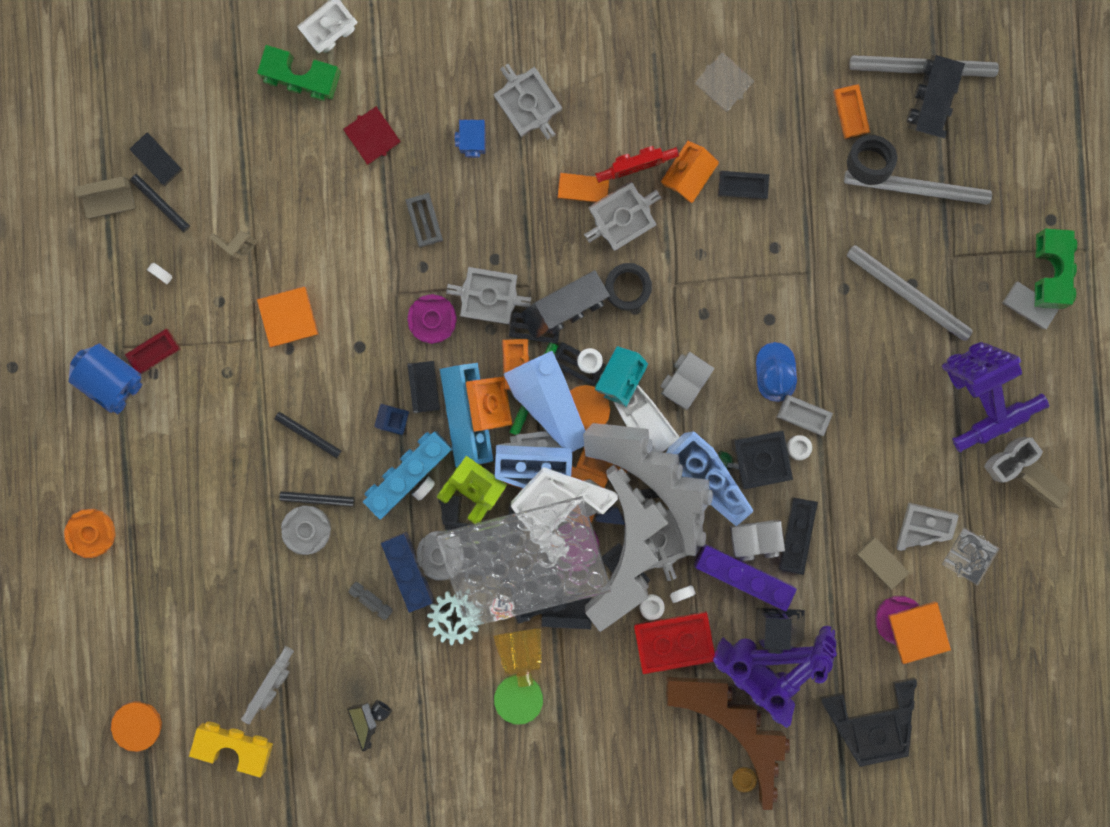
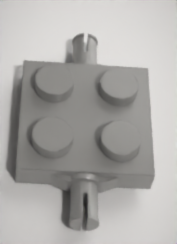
[493,64,562,140]
[584,181,661,251]
[446,267,531,325]
[643,498,688,581]
[241,646,294,724]

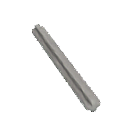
[849,55,999,77]
[844,170,992,204]
[847,245,973,341]

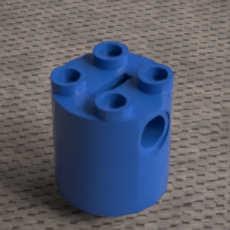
[68,343,143,415]

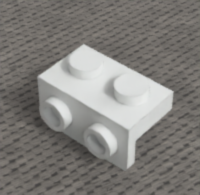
[297,0,358,53]

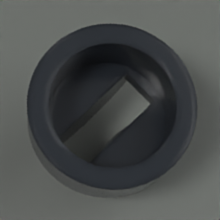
[371,700,392,722]

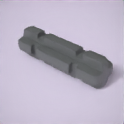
[348,582,393,620]

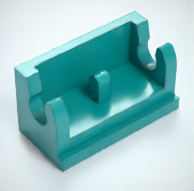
[595,346,648,407]

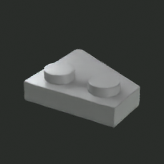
[896,502,959,551]

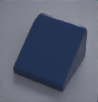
[374,404,409,435]
[595,505,625,525]

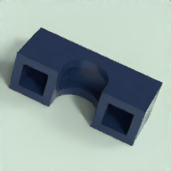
[381,532,435,613]

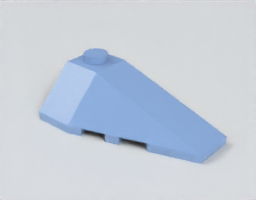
[503,351,585,452]
[666,431,753,526]

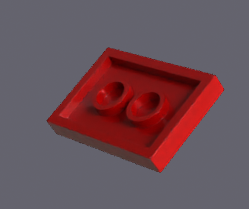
[634,611,715,674]

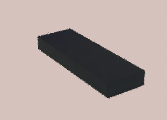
[778,497,818,575]

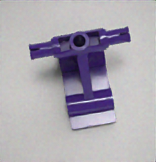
[941,342,1049,453]
[713,626,837,728]

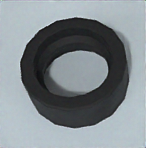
[847,135,898,185]
[605,263,652,311]

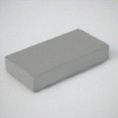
[1002,282,1059,329]
[777,394,833,436]

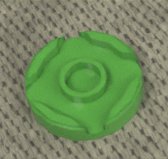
[494,674,543,724]

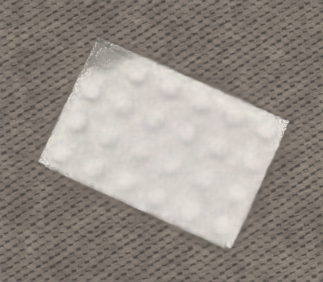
[436,496,611,628]

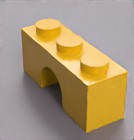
[189,721,273,778]

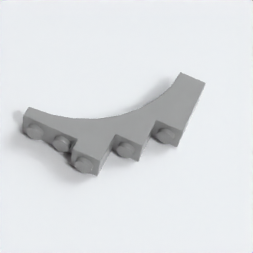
[583,423,713,556]
[585,465,668,632]

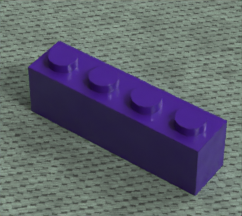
[694,544,797,611]

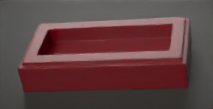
[125,328,181,375]

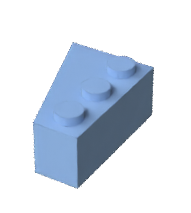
[495,445,572,488]

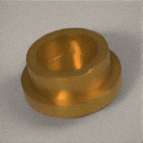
[732,767,757,792]

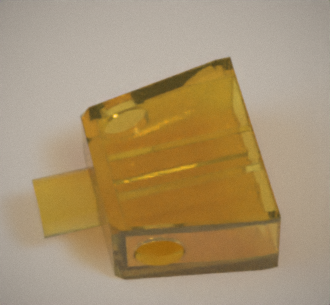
[494,628,542,687]

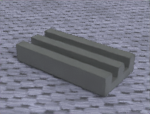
[405,193,443,248]

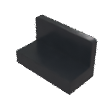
[407,361,440,413]
[541,595,592,630]

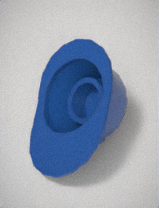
[756,342,797,402]

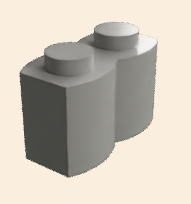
[660,352,714,410]
[984,437,1043,482]
[730,520,785,561]

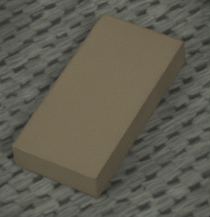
[856,537,910,590]

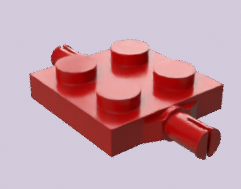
[595,146,679,183]

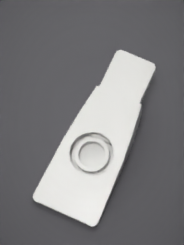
[600,373,679,452]

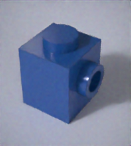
[455,120,486,158]

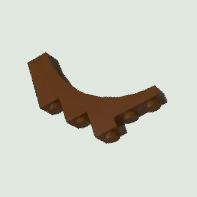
[666,677,790,810]

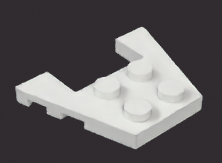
[511,467,618,564]

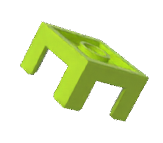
[437,456,507,525]

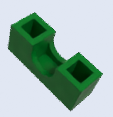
[257,45,341,101]
[1034,228,1077,309]

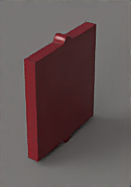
[343,106,401,165]

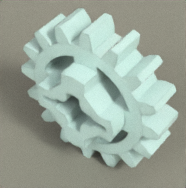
[427,590,482,645]

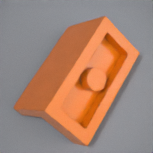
[661,141,719,203]

